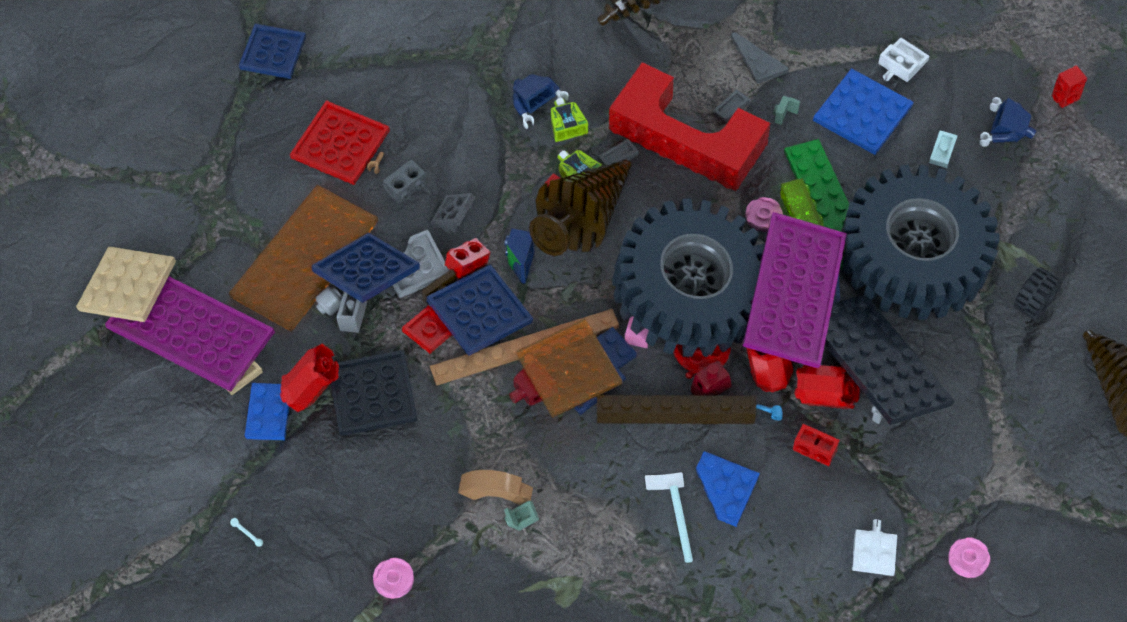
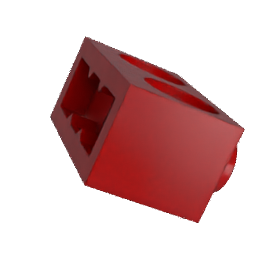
[1052,65,1087,108]
[444,238,491,279]
[793,424,840,466]

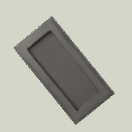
[712,89,750,124]
[598,139,639,166]

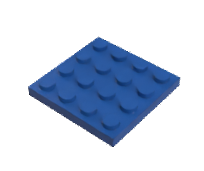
[813,68,913,155]

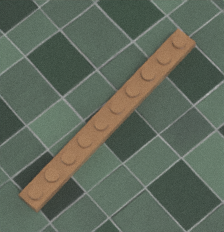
[430,309,619,386]

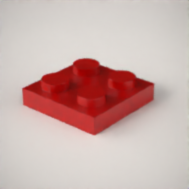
[402,305,452,354]

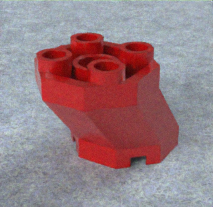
[280,344,339,412]
[746,347,793,392]
[795,364,860,409]

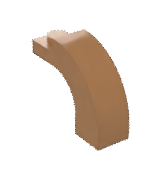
[458,470,533,505]

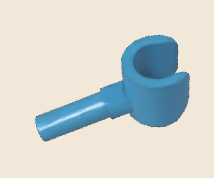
[756,404,783,420]

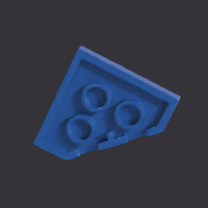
[696,451,760,527]

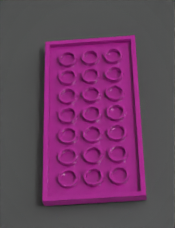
[743,212,847,368]
[105,276,275,392]

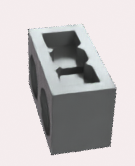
[383,160,427,204]

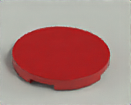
[673,344,731,373]

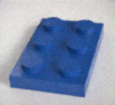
[245,383,289,440]

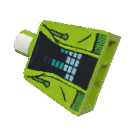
[551,98,588,143]
[558,150,602,178]

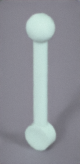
[230,518,263,547]

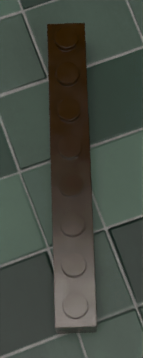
[597,395,756,424]

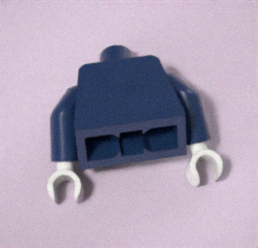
[512,74,569,129]
[980,97,1036,147]

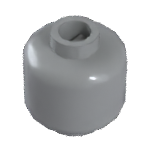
[316,287,343,315]

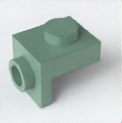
[773,96,800,125]
[504,501,539,531]

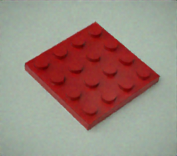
[290,101,390,185]

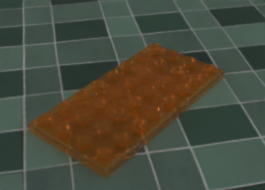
[229,185,378,332]

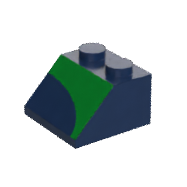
[505,228,535,284]

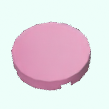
[745,197,783,232]
[948,537,990,578]
[373,558,414,599]

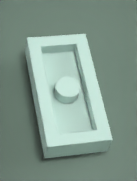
[929,130,958,168]

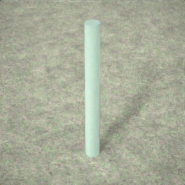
[670,485,693,563]

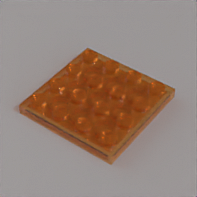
[516,318,622,418]

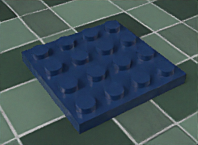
[311,233,420,303]
[427,264,533,356]

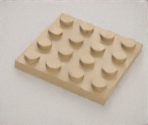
[76,247,176,322]

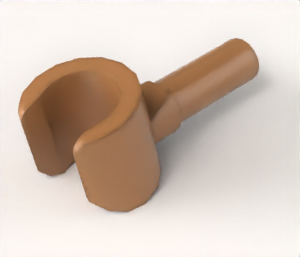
[367,152,384,174]

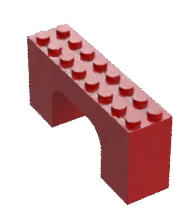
[609,62,770,191]

